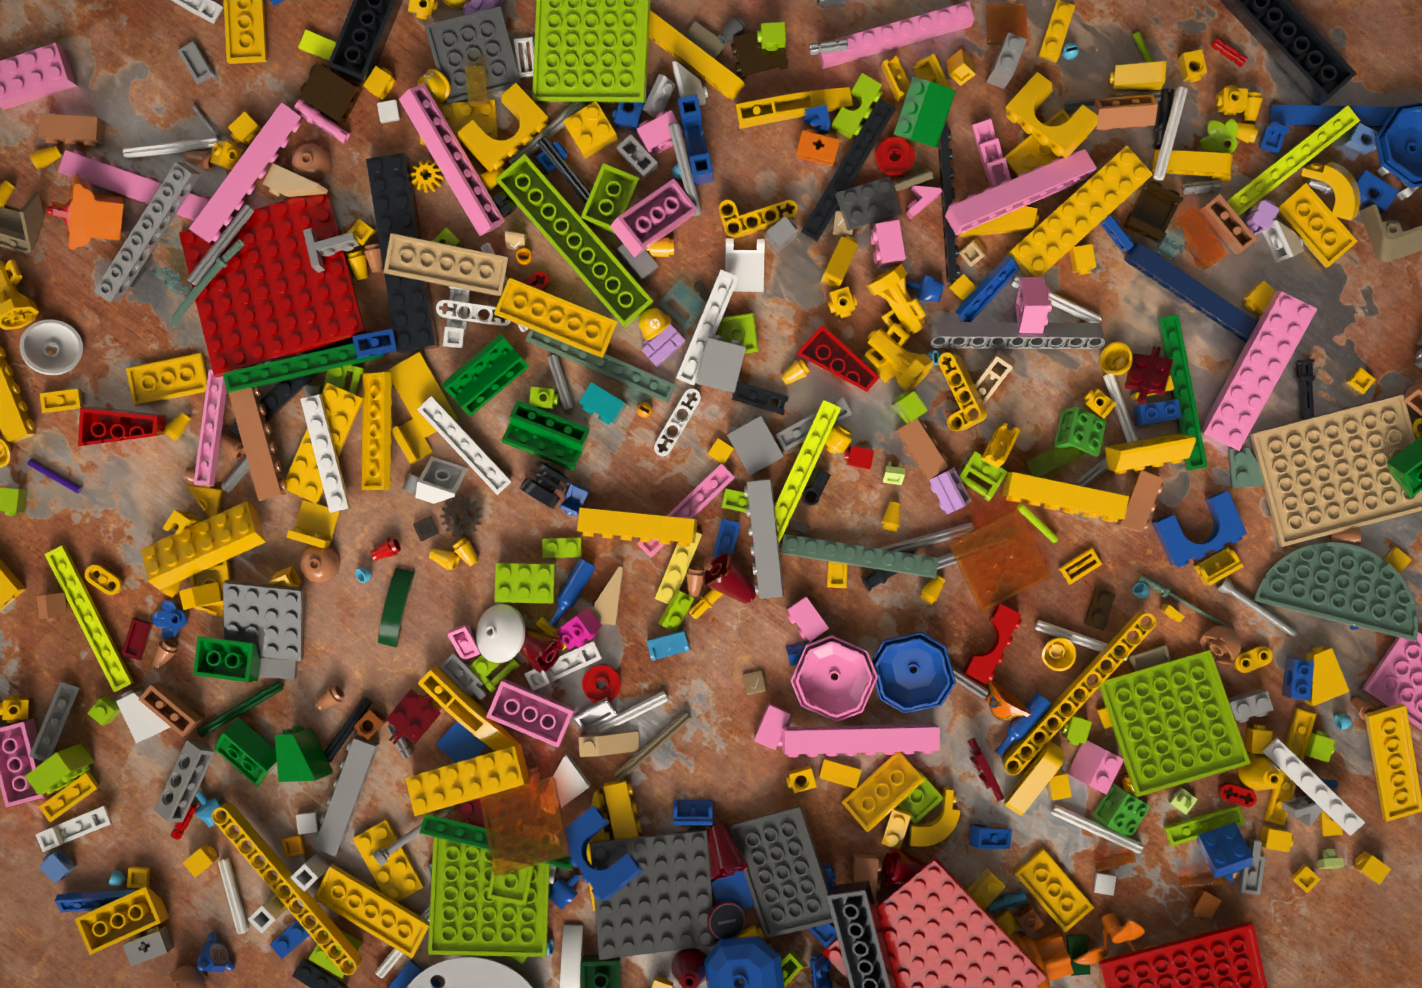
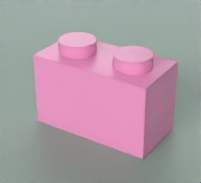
[786,596,829,642]
[754,703,793,750]

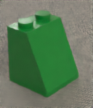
[275,725,333,782]

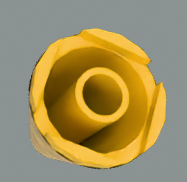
[1238,753,1283,791]

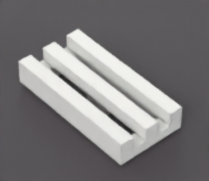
[514,37,534,79]

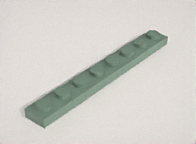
[526,329,676,403]
[781,534,939,578]

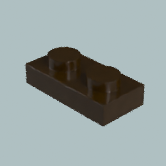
[1084,587,1116,631]

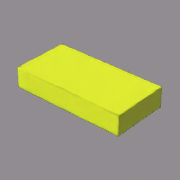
[298,30,336,61]

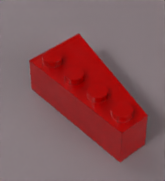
[796,325,880,392]
[78,406,166,447]

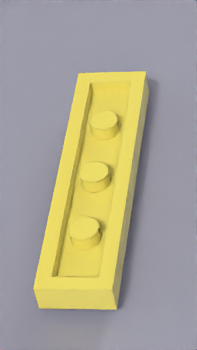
[655,532,702,604]

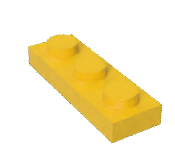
[1038,0,1076,63]
[39,772,100,822]

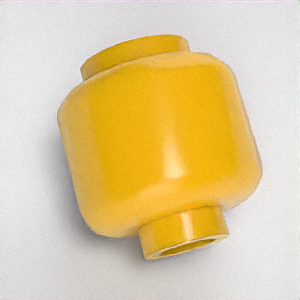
[825,424,852,454]

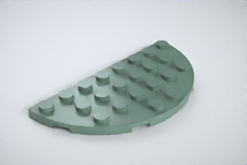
[1253,542,1418,641]

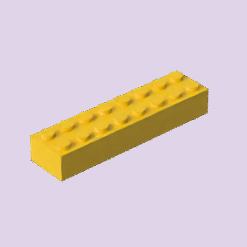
[1007,146,1153,277]

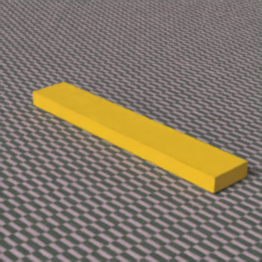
[1264,708,1317,826]

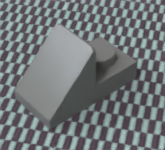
[1281,795,1323,826]

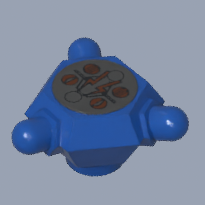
[197,932,235,972]

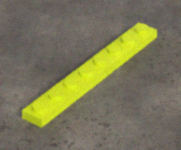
[1226,106,1360,216]
[775,400,841,543]
[45,545,134,692]

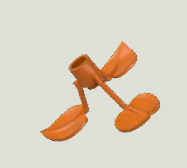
[1072,913,1157,965]

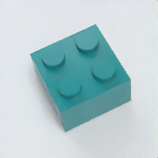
[579,382,627,425]

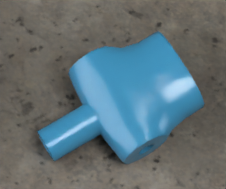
[195,790,227,828]

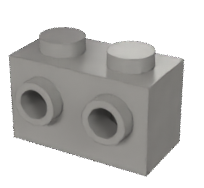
[1228,688,1273,723]

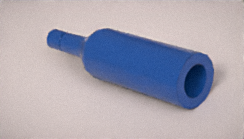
[549,557,596,627]
[995,692,1052,756]

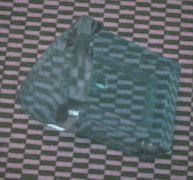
[1155,229,1185,261]
[622,387,652,410]

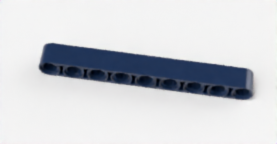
[1124,242,1258,343]

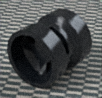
[492,191,516,218]

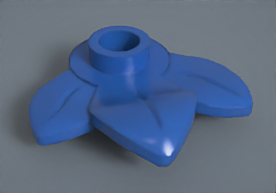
[152,600,188,639]

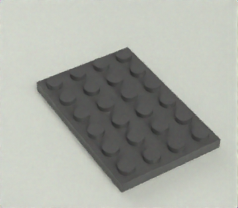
[729,805,833,939]

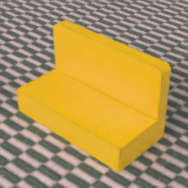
[391,419,433,464]

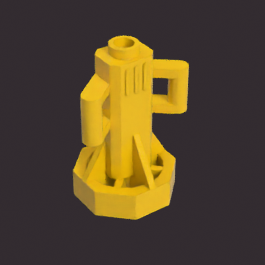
[0,259,39,330]
[866,264,927,334]
[863,323,934,392]

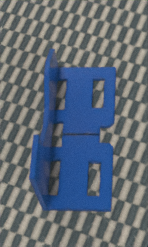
[786,638,818,666]

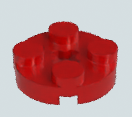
[875,136,915,177]
[582,664,621,703]

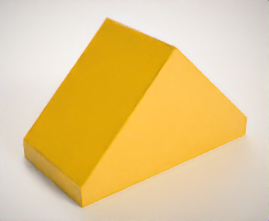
[179,582,222,610]

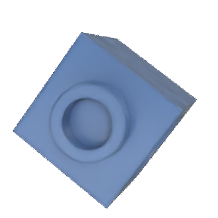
[1343,123,1378,155]
[39,849,77,884]

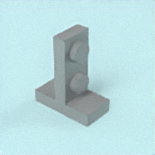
[303,228,359,272]

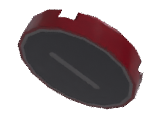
[707,901,746,940]

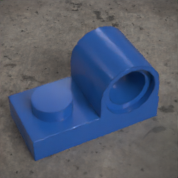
[969,824,1012,849]

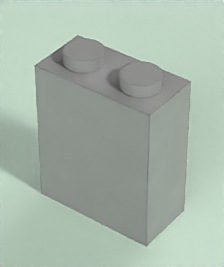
[986,32,1027,89]
[696,334,746,393]
[727,415,784,476]

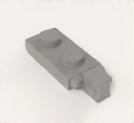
[440,652,488,700]
[1238,838,1266,895]

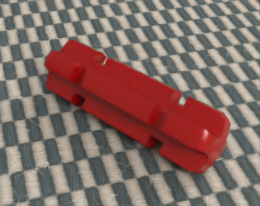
[1211,38,1248,67]
[170,803,197,840]

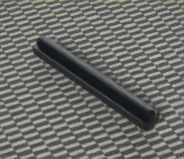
[537,136,591,203]
[324,697,372,763]

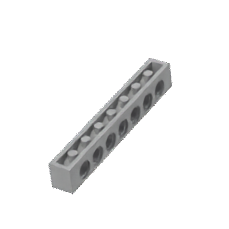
[94,162,201,303]

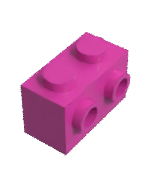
[556,607,602,650]

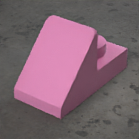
[906,186,943,220]
[447,625,480,661]

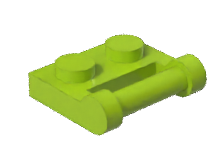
[322,365,364,394]
[959,451,1008,502]
[469,655,521,692]

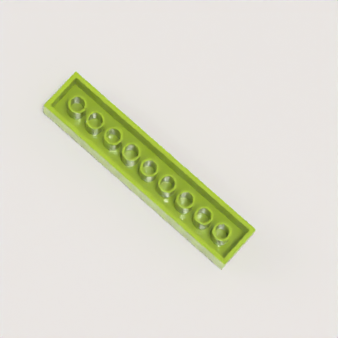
[495,154,654,329]

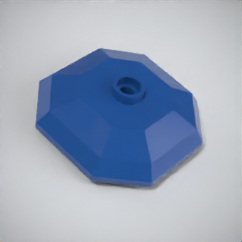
[1375,102,1422,188]
[872,631,956,713]
[704,936,785,988]

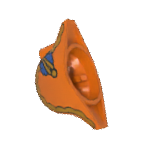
[985,680,1032,721]

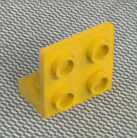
[286,500,340,548]

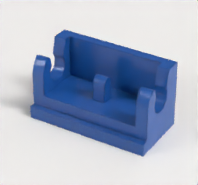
[803,105,831,134]
[673,800,713,825]

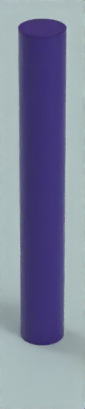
[27,458,82,494]

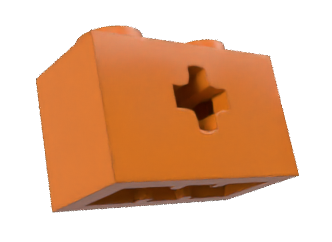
[796,129,840,166]

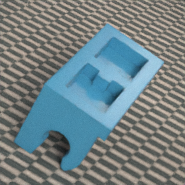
[646,630,690,661]

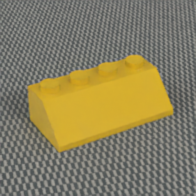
[1105,433,1196,474]
[75,886,170,955]

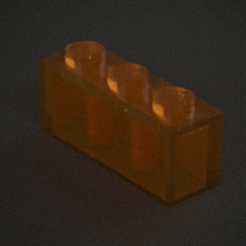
[1170,206,1228,271]

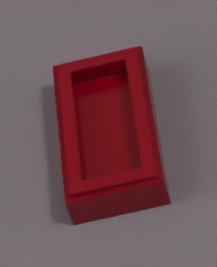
[121,618,153,661]

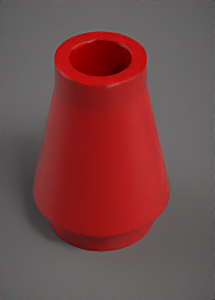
[370,537,401,561]

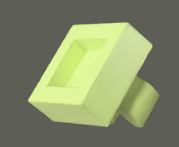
[883,461,905,485]
[1169,787,1198,815]
[1317,849,1344,869]

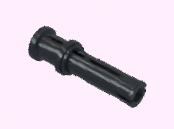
[1153,88,1175,150]
[1296,359,1316,418]
[861,551,915,592]

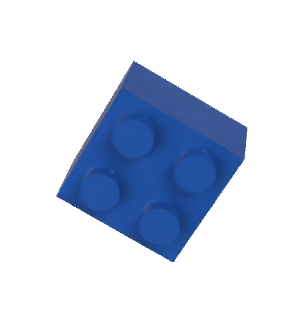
[1197,822,1253,879]

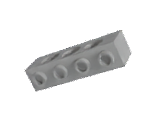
[154,740,215,822]

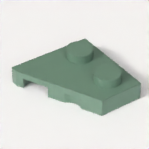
[1228,448,1264,488]

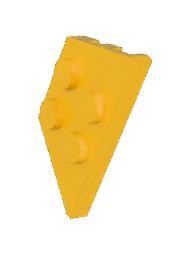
[190,559,231,618]

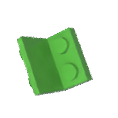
[1054,406,1107,456]
[1092,783,1150,838]

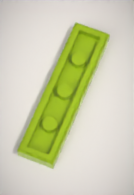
[1164,804,1245,847]

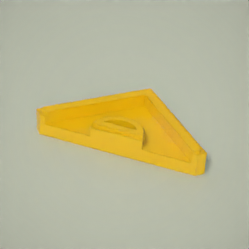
[186,484,224,518]

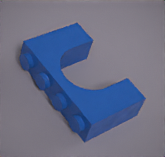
[678,95,713,186]
[1151,491,1247,567]
[556,806,644,901]

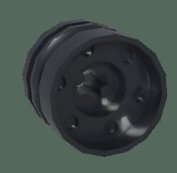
[519,460,571,509]

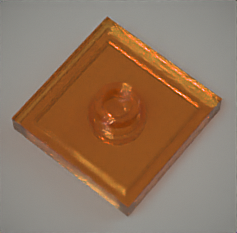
[986,4,1027,45]

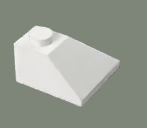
[672,61,708,106]
[1261,220,1304,263]
[416,456,468,504]

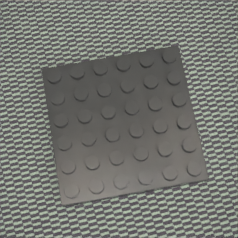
[589,829,716,960]

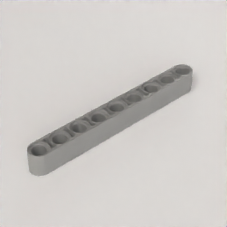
[929,322,1105,349]

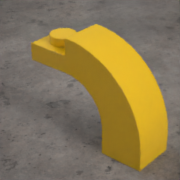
[1301,162,1360,221]
[908,786,960,847]

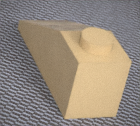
[263,163,328,197]
[965,349,1015,410]
[590,566,624,625]
[579,731,640,757]

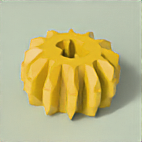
[410,159,444,193]

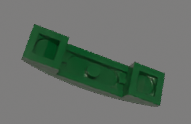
[378,568,415,647]

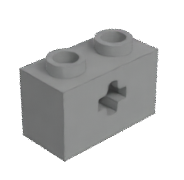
[616,134,658,181]
[766,216,798,252]
[123,925,174,966]

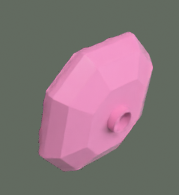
[790,635,878,722]

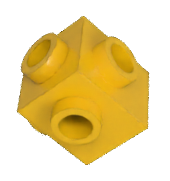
[408,0,438,20]
[1215,85,1248,115]
[210,139,243,170]
[828,287,857,318]
[0,694,29,723]

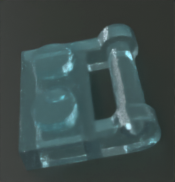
[151,266,193,297]
[657,279,706,332]

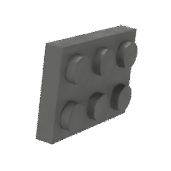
[835,177,902,231]

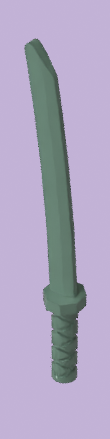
[171,239,245,327]
[1138,574,1235,630]

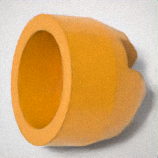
[516,248,532,265]
[637,402,653,418]

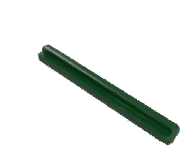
[197,681,284,737]

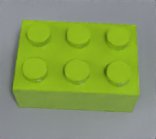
[581,163,640,235]
[495,562,557,604]
[25,743,95,795]

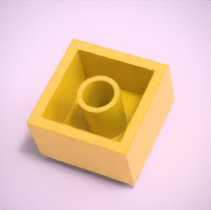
[563,101,618,159]

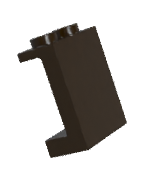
[730,31,788,80]
[299,63,363,123]
[1123,181,1184,243]

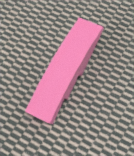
[971,118,1011,187]

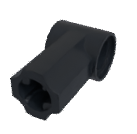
[801,467,831,506]

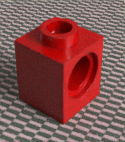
[844,446,874,470]

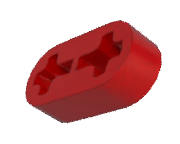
[521,271,550,291]
[1218,783,1257,807]

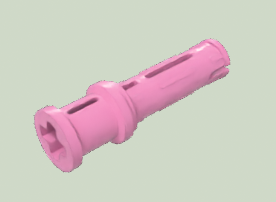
[293,98,350,144]

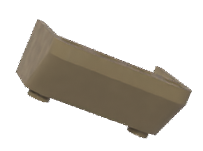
[0,192,44,254]
[1360,204,1422,263]

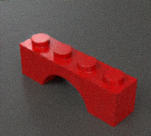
[963,603,1022,684]

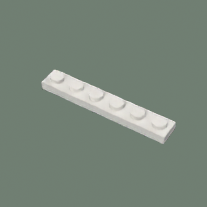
[676,269,739,385]
[300,394,351,513]
[417,396,512,495]
[1262,737,1365,836]

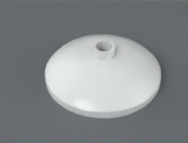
[20,320,83,375]
[476,604,525,663]

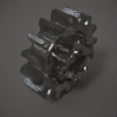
[440,495,483,537]

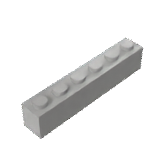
[744,479,784,599]
[313,736,380,856]

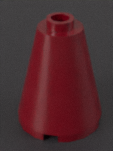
[703,553,756,604]
[519,626,563,673]
[707,822,749,879]
[881,847,926,887]
[671,948,707,988]

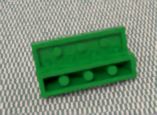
[441,334,529,417]
[502,400,590,471]

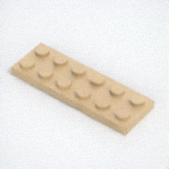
[384,233,508,296]

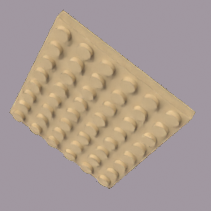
[1250,394,1422,547]

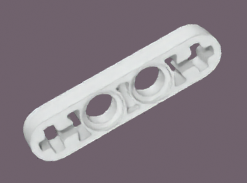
[436,300,511,326]
[654,389,701,456]

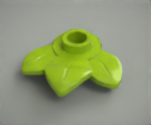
[1200,119,1239,154]

